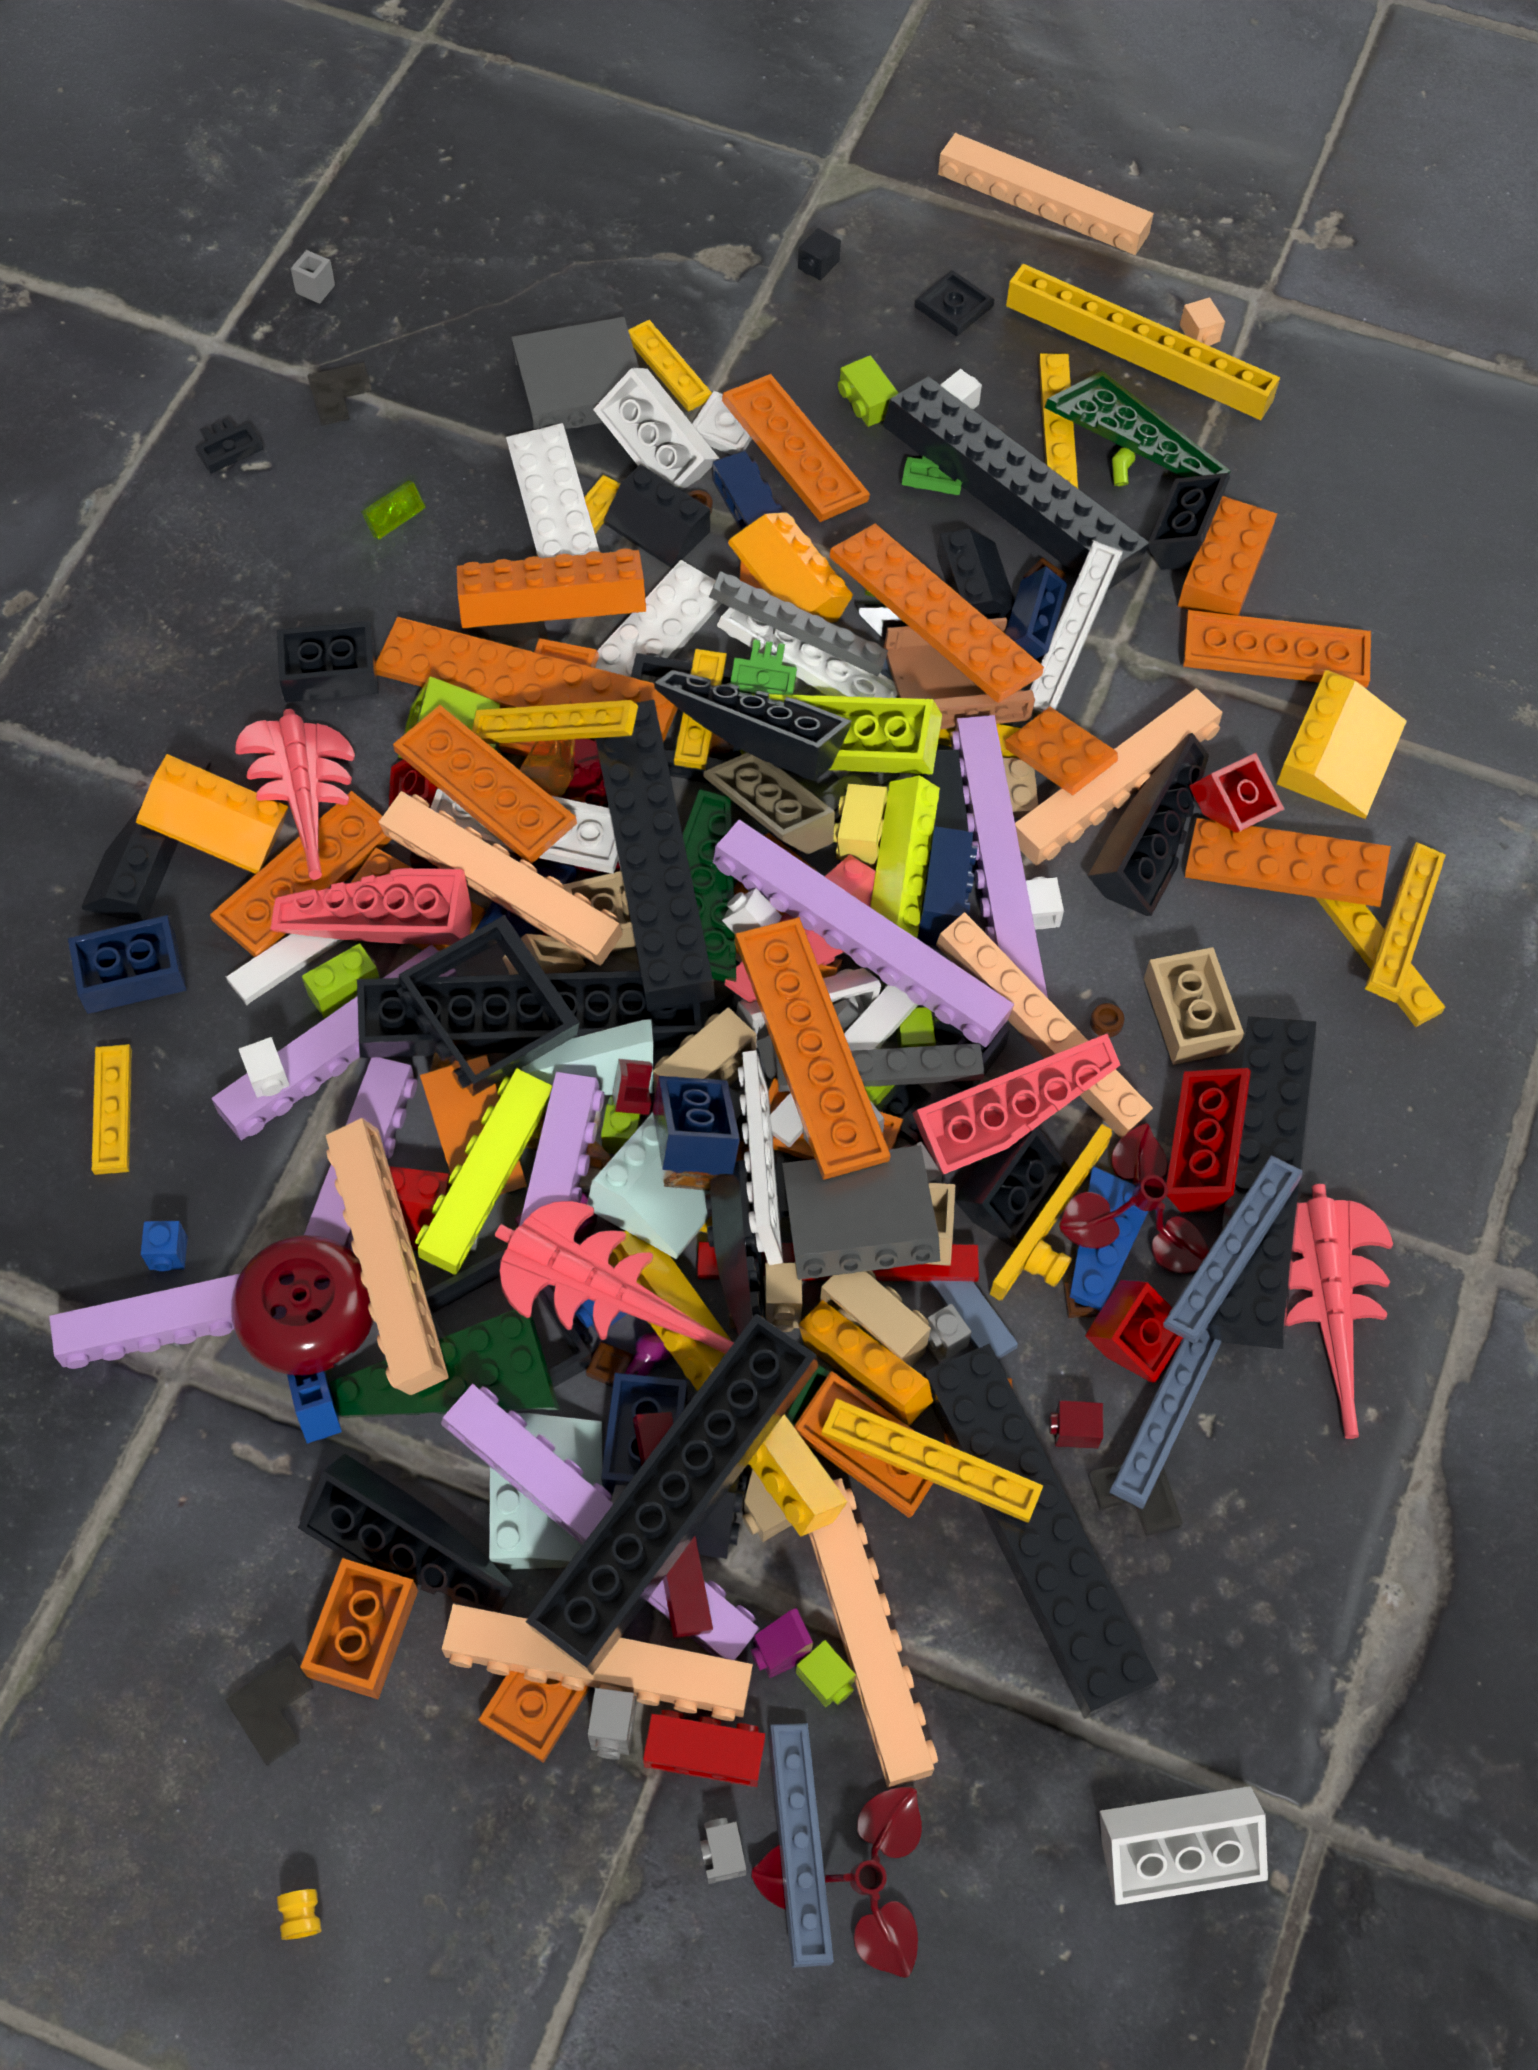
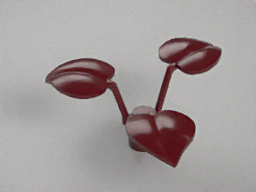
[1059,1124,1209,1274]
[751,1787,922,1978]

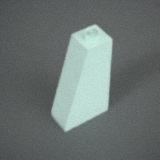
[522,1019,653,1095]

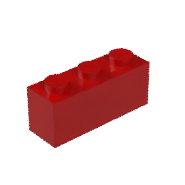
[643,1710,766,1787]

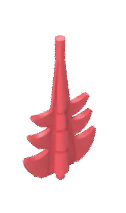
[235,709,355,880]
[1286,1184,1393,1439]
[495,1201,734,1354]

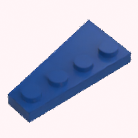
[1069,1166,1149,1311]

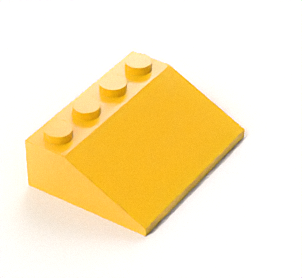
[1276,670,1407,819]

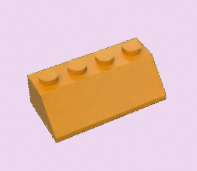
[728,512,853,623]
[136,754,288,874]

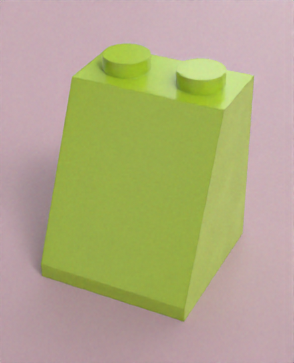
[398,676,500,759]

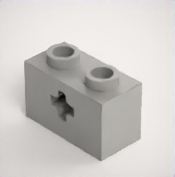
[588,1688,636,1759]

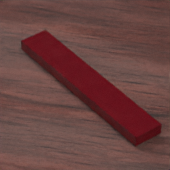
[633,1412,713,1638]

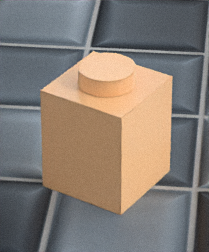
[1180,297,1225,346]

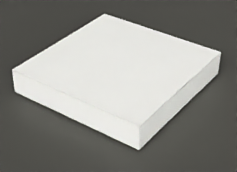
[692,391,752,455]

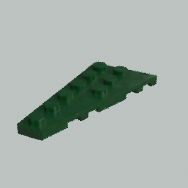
[1044,371,1231,478]
[683,789,737,982]
[330,1309,560,1418]

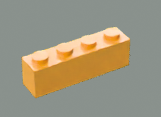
[798,1300,933,1426]

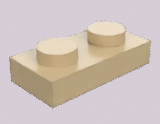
[1003,758,1038,818]

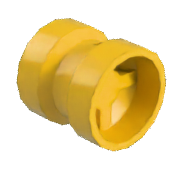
[1024,1240,1072,1288]
[277,1889,321,1940]

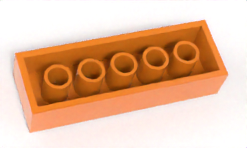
[457,548,646,628]

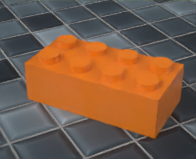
[1178,496,1277,616]

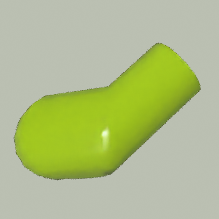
[1112,448,1135,486]

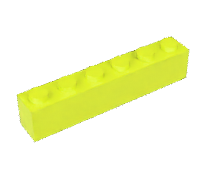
[870,775,940,938]
[415,1068,553,1275]

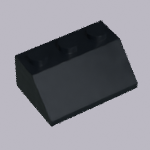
[604,464,710,569]
[1148,473,1230,570]
[937,529,1015,619]
[955,1126,1071,1249]

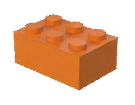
[300,1558,418,1700]

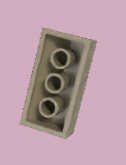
[704,753,835,854]

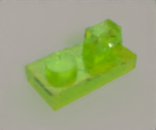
[361,480,426,539]

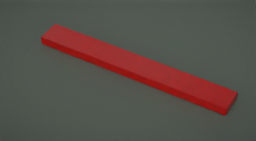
[698,1242,979,1282]

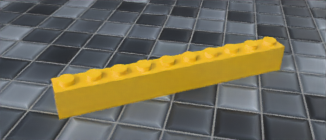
[1006,264,1280,420]
[608,1231,848,1537]

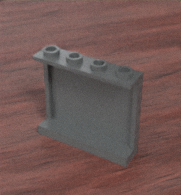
[511,317,639,430]
[782,1145,941,1280]

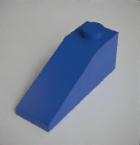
[287,1371,342,1443]

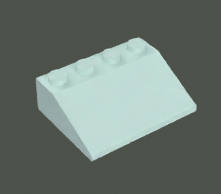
[587,1112,736,1259]
[489,1413,603,1570]

